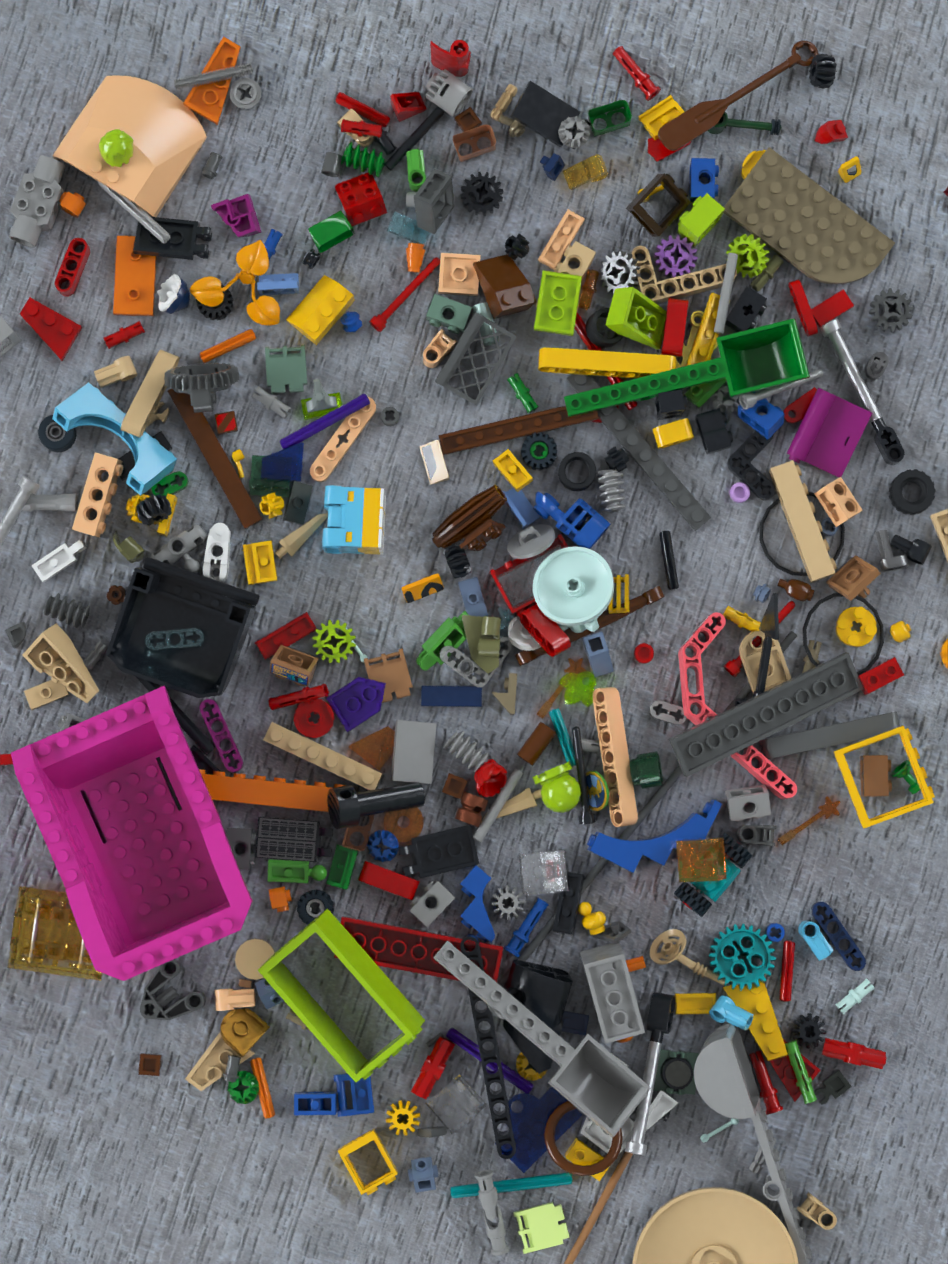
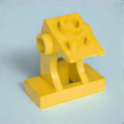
[126,493,178,537]

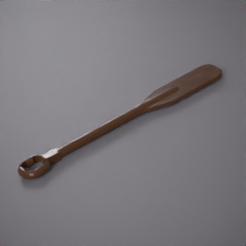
[658,40,818,151]

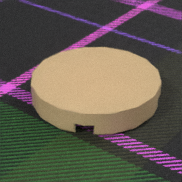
[235,938,275,980]

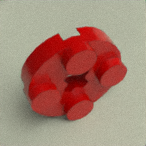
[294,698,335,738]

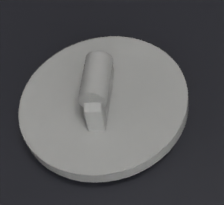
[507,524,555,559]

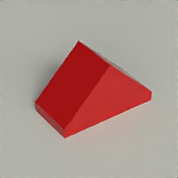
[390,92,427,122]

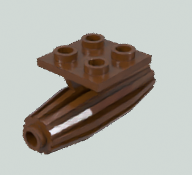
[432,485,507,551]

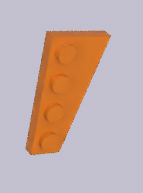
[183,36,241,125]

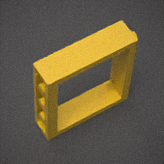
[833,725,935,829]

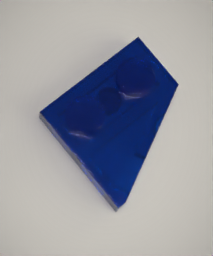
[261,442,304,482]

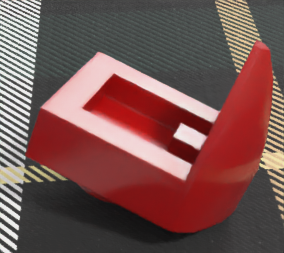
[814,120,848,144]

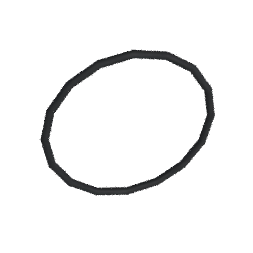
[759,492,845,576]
[803,593,884,675]

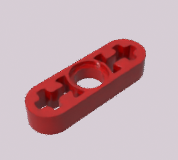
[788,279,818,337]

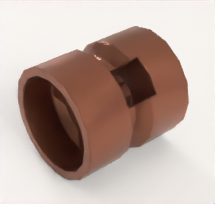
[454,792,488,827]

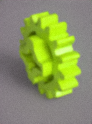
[726,234,769,278]
[312,620,356,663]

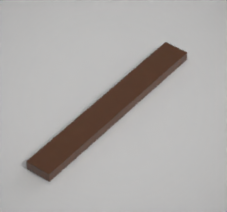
[168,389,263,529]
[438,406,599,455]

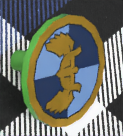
[585,771,609,811]

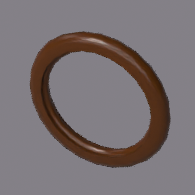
[544,1101,623,1176]

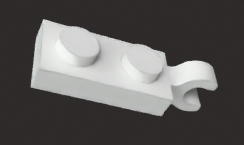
[31,540,86,583]

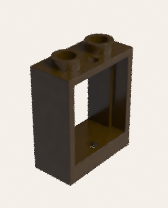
[626,173,691,237]

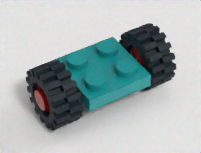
[674,832,753,917]

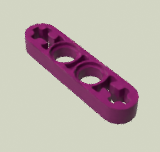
[200,699,244,772]

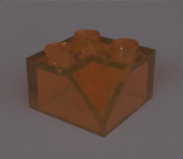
[676,837,727,882]

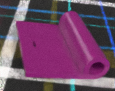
[787,388,872,478]

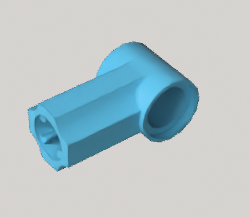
[798,920,833,961]
[709,995,753,1031]

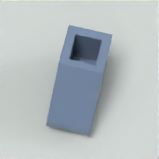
[582,632,614,678]

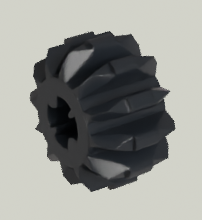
[809,54,837,89]
[136,494,172,526]
[444,543,472,579]
[791,1013,826,1049]

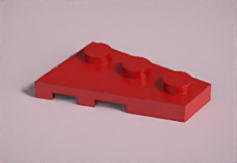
[769,1039,821,1102]

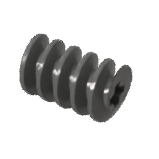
[44,593,90,629]

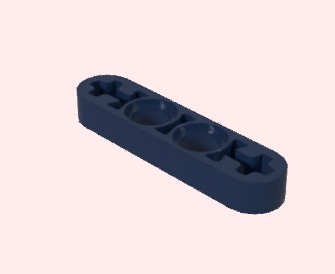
[811,902,866,971]

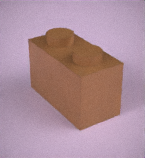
[860,755,892,797]

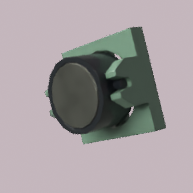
[654,1049,699,1095]

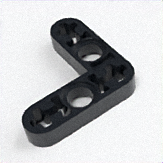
[727,431,775,500]

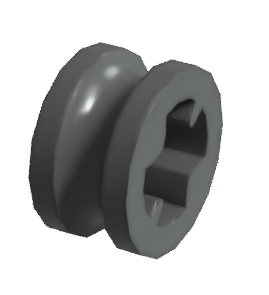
[381,407,399,427]

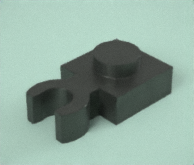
[814,1070,852,1105]

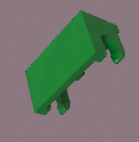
[326,844,358,890]

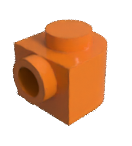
[59,192,86,218]
[269,886,292,913]

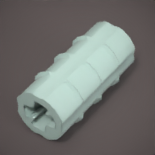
[472,302,498,346]

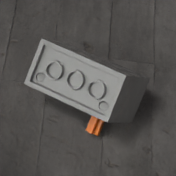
[580,942,646,1044]

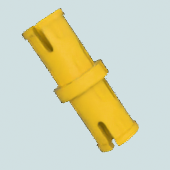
[723,606,761,632]

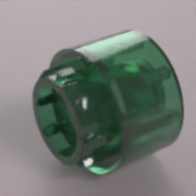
[630,751,663,789]

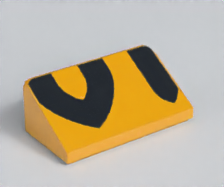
[401,573,444,603]

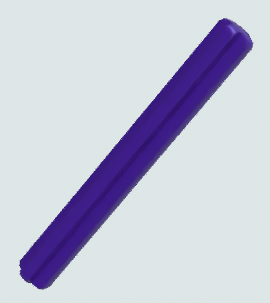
[280,394,370,450]
[446,1028,533,1094]

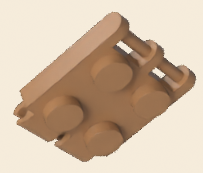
[364,648,413,703]

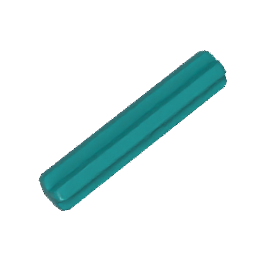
[549,709,576,767]

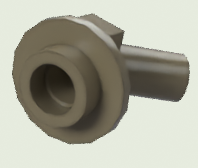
[498,114,526,137]

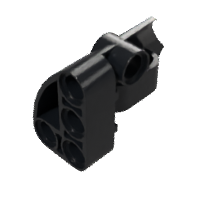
[503,960,573,1073]

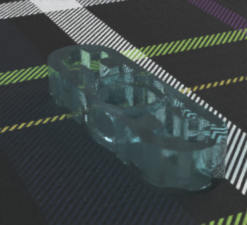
[145,628,205,650]

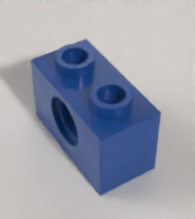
[689,158,719,202]
[738,392,784,439]
[294,1091,337,1115]

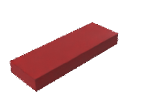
[255,612,317,660]

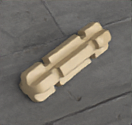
[490,84,518,121]

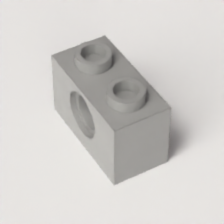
[725,784,771,822]
[410,881,456,927]

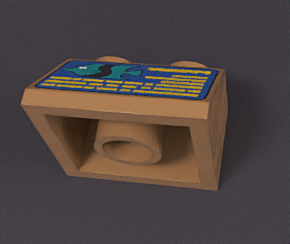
[270,645,319,686]

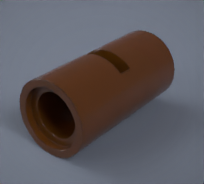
[517,722,557,766]

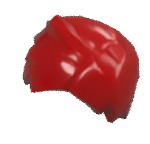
[474,759,507,798]

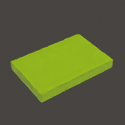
[534,270,582,336]

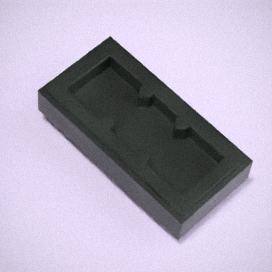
[283,481,313,525]

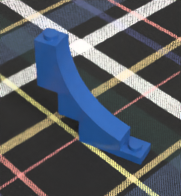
[587,800,722,873]

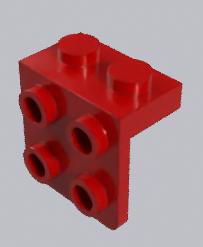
[335,172,387,226]

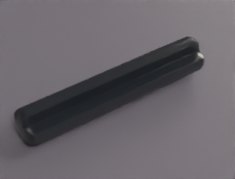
[659,531,679,590]

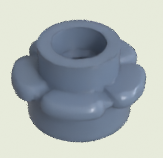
[753,584,771,603]

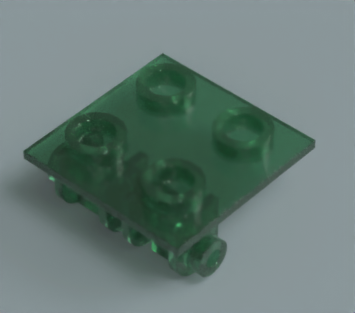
[249,455,292,497]

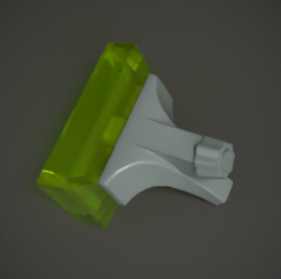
[301,379,342,420]

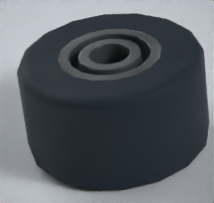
[38,415,77,453]

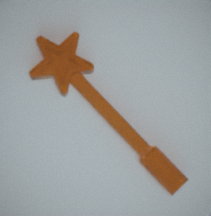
[537,658,587,719]
[778,796,840,845]

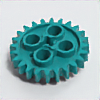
[709,924,776,991]

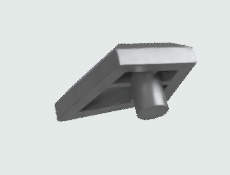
[592,921,631,943]

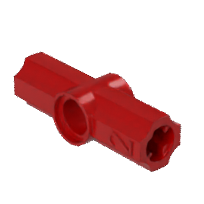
[411,1036,455,1100]

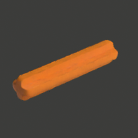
[200,329,256,363]
[250,1057,275,1119]

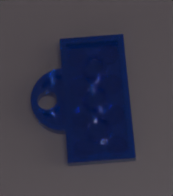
[495,1086,582,1173]

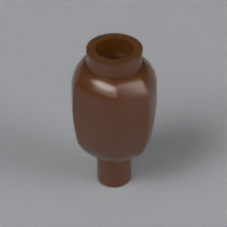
[777,579,815,602]

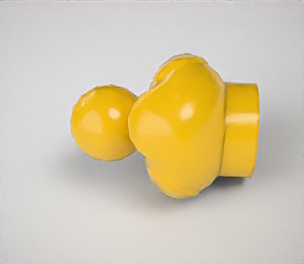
[578,902,606,935]

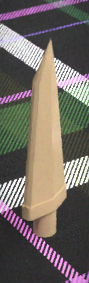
[275,513,328,559]
[480,788,542,824]

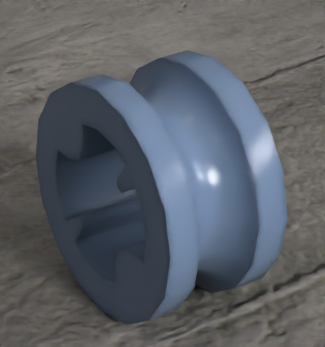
[821,517,839,536]

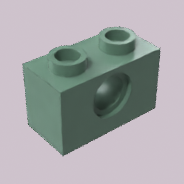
[426,294,472,334]

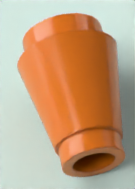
[406,243,425,273]

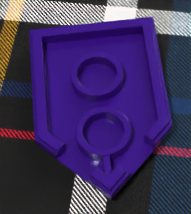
[326,677,386,733]

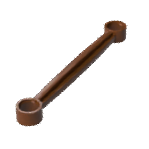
[515,586,665,666]

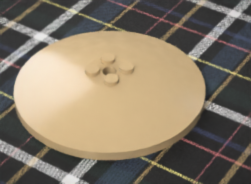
[632,1187,798,1264]

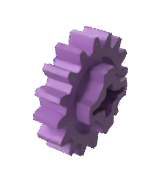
[654,235,698,278]

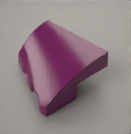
[211,194,261,238]

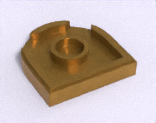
[220,1009,270,1058]

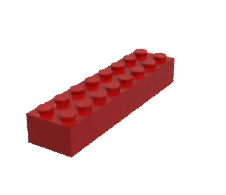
[334,916,503,982]

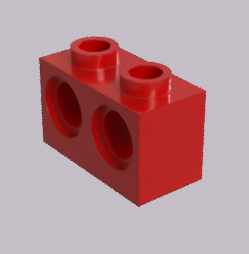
[858,657,904,695]

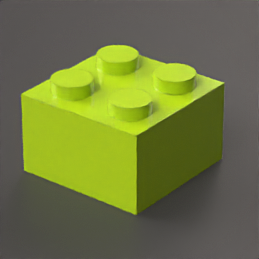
[677,193,725,248]

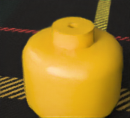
[890,621,912,643]

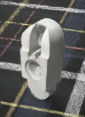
[203,523,231,583]

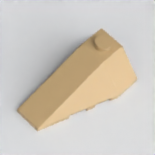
[23,623,99,703]

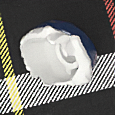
[157,274,190,314]

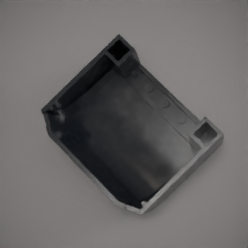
[106,567,256,698]

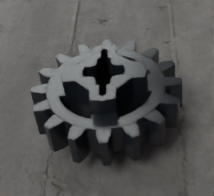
[461,172,503,216]

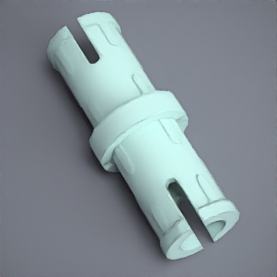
[835,978,875,1015]

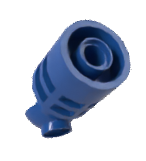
[533,492,611,549]

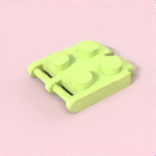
[513,1202,569,1254]

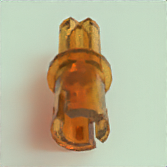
[579,269,600,310]

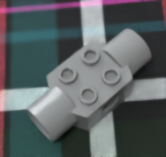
[9,155,66,248]

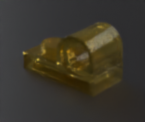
[563,154,609,190]

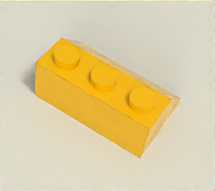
[286,275,355,346]

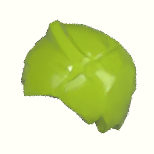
[99,129,134,167]

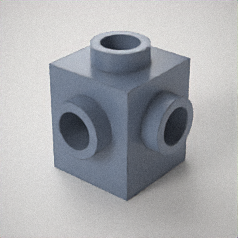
[255,978,284,1009]
[408,1157,439,1193]

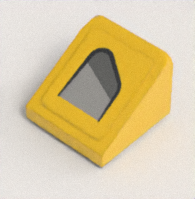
[838,156,862,183]

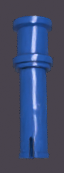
[503,898,549,958]

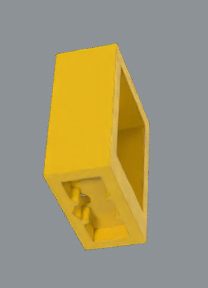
[338,1128,398,1195]

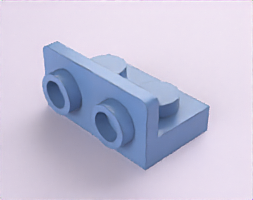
[257,273,299,295]

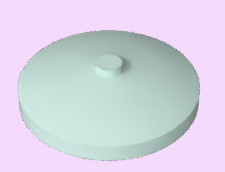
[533,547,614,626]

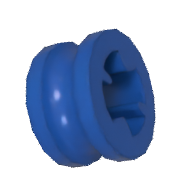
[765,923,785,942]

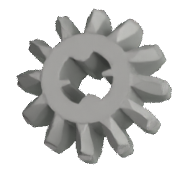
[491,885,525,920]

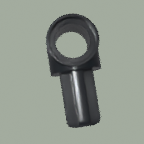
[891,535,932,565]

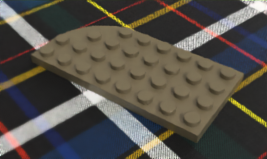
[723,147,895,285]

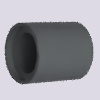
[321,152,343,177]

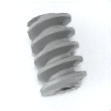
[597,470,626,513]
[443,731,489,773]

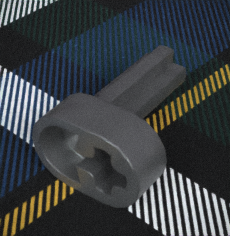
[865,352,889,380]
[875,530,909,572]

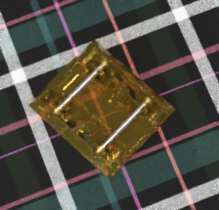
[7,886,103,981]

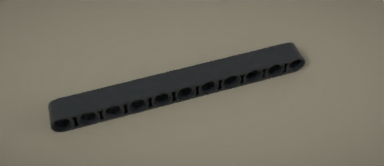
[461,934,516,1159]

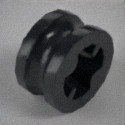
[303,249,321,269]

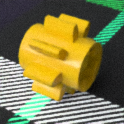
[260,492,285,519]

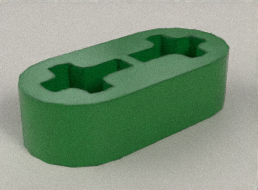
[151,471,189,497]

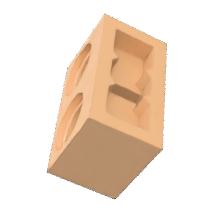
[814,477,863,527]

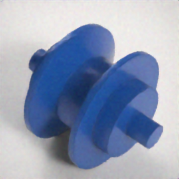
[340,311,362,332]

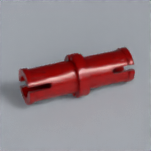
[341,119,382,138]
[103,321,145,349]

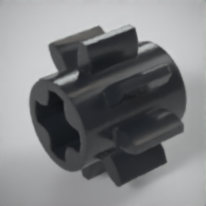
[505,234,529,260]
[604,447,629,472]

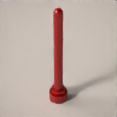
[369,257,440,332]
[723,601,796,677]

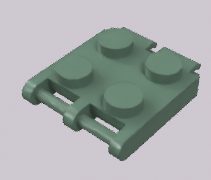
[265,345,307,394]

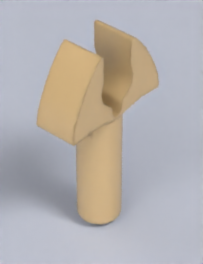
[146,402,169,428]

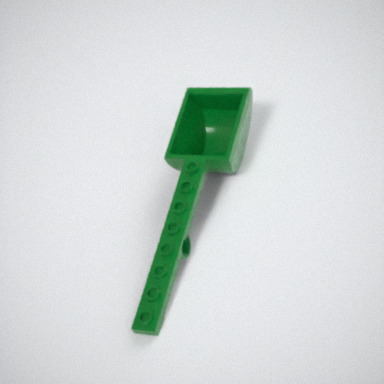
[564,318,810,417]

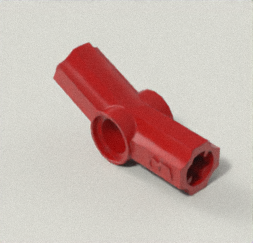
[822,1038,887,1069]

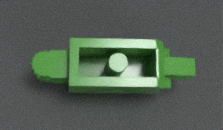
[416,611,470,670]

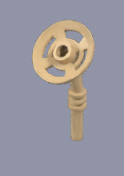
[650,929,726,987]

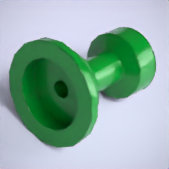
[891,760,920,794]

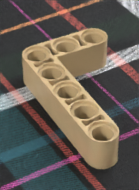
[631,246,737,304]

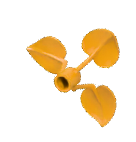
[190,240,280,326]

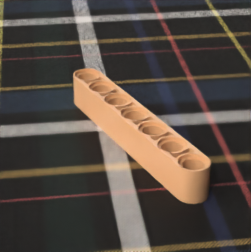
[593,687,638,827]

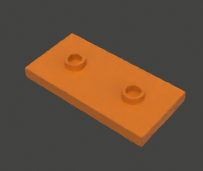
[113,236,157,316]

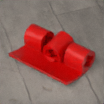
[430,40,471,77]

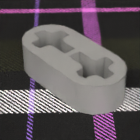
[649,700,687,725]

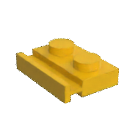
[638,95,684,140]
[243,541,278,585]

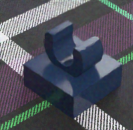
[540,153,565,181]

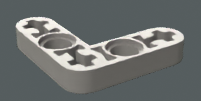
[440,635,512,687]

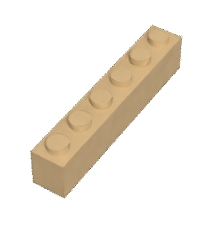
[769,460,837,583]
[263,722,383,790]

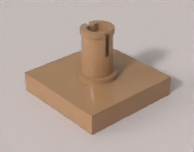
[826,555,881,601]

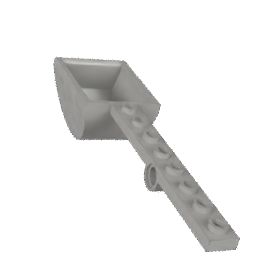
[433,941,651,1138]
[694,1023,812,1264]

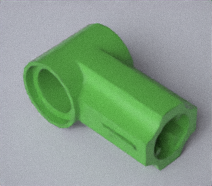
[406,149,426,192]

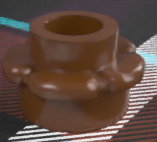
[107,585,126,605]

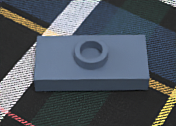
[458,577,488,617]

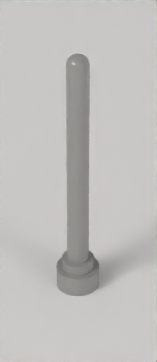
[739,370,824,410]

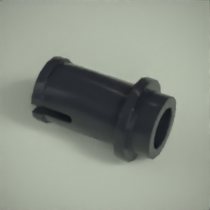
[373,129,397,156]

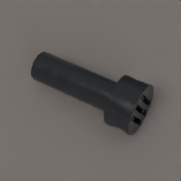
[327,783,425,829]

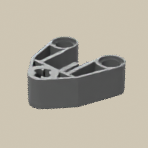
[140,959,206,1020]

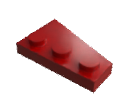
[20,297,82,361]

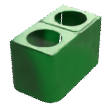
[587,100,632,137]
[308,210,355,253]

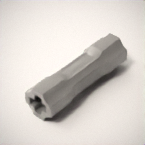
[15,493,78,512]

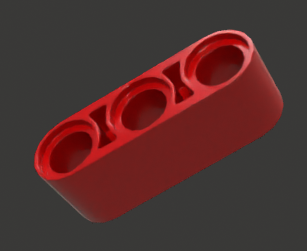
[55,238,90,296]
[661,298,688,357]
[519,604,571,657]
[358,861,420,900]

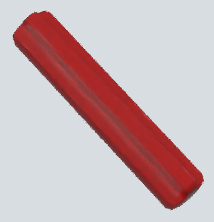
[335,92,390,127]
[779,941,795,1002]

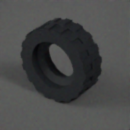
[889,469,936,515]

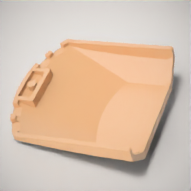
[53,75,207,217]

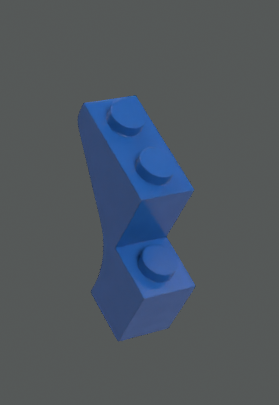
[460,865,495,943]

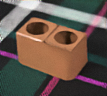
[452,124,496,162]
[342,815,374,851]

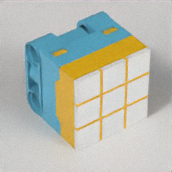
[322,485,386,555]

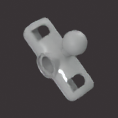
[151,524,208,573]

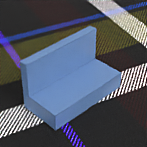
[503,488,540,529]

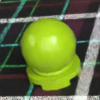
[532,762,581,813]

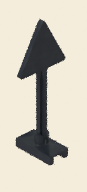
[735,593,779,706]

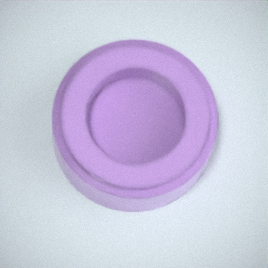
[729,482,750,503]

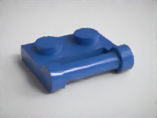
[333,1073,375,1117]

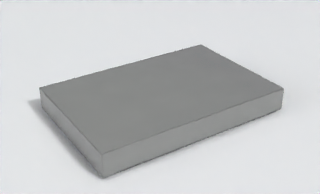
[391,720,436,784]

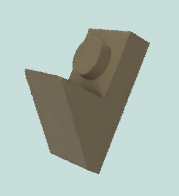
[492,673,517,715]

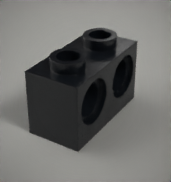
[655,390,688,420]

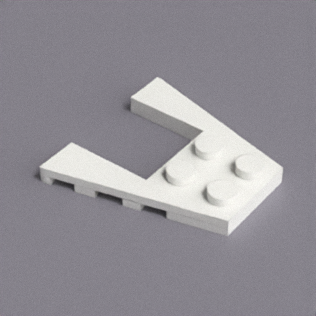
[581,1053,679,1154]

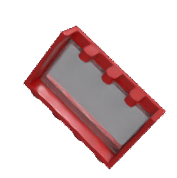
[490,534,568,616]

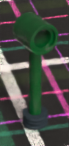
[708,112,782,136]

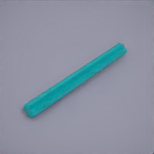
[450,1172,573,1198]

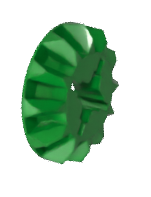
[227,1071,259,1104]

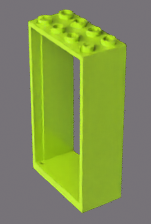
[258,908,425,1082]

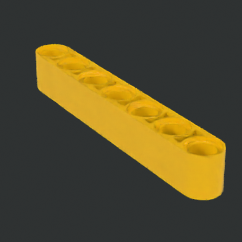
[538,348,676,378]

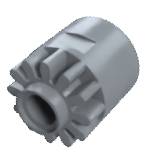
[426,69,473,117]

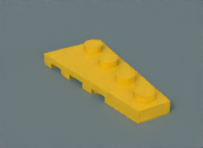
[723,980,788,1061]

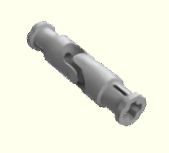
[475,1170,509,1256]

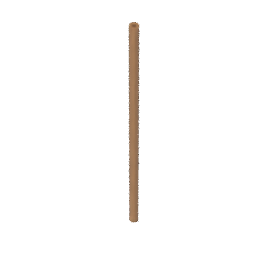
[564,1152,633,1264]

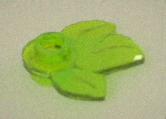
[559,671,596,707]

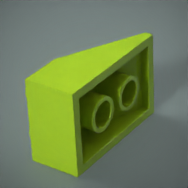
[605,287,666,350]

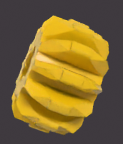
[386,1100,420,1136]

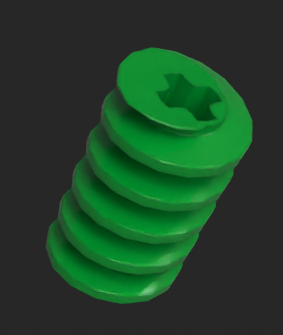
[341,141,385,177]

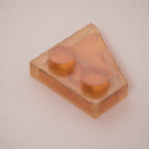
[349,726,395,771]

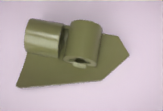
[113,530,145,563]
[462,615,501,674]

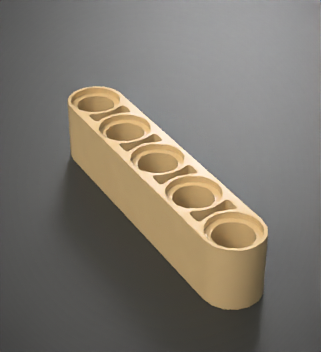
[121,350,180,438]

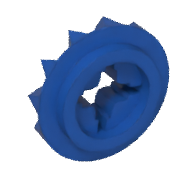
[367,830,399,862]

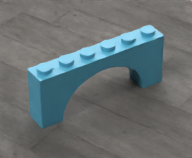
[52,382,177,496]

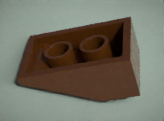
[473,254,537,319]

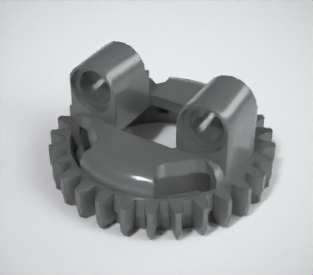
[164,363,239,413]

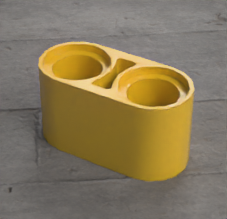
[652,418,694,449]

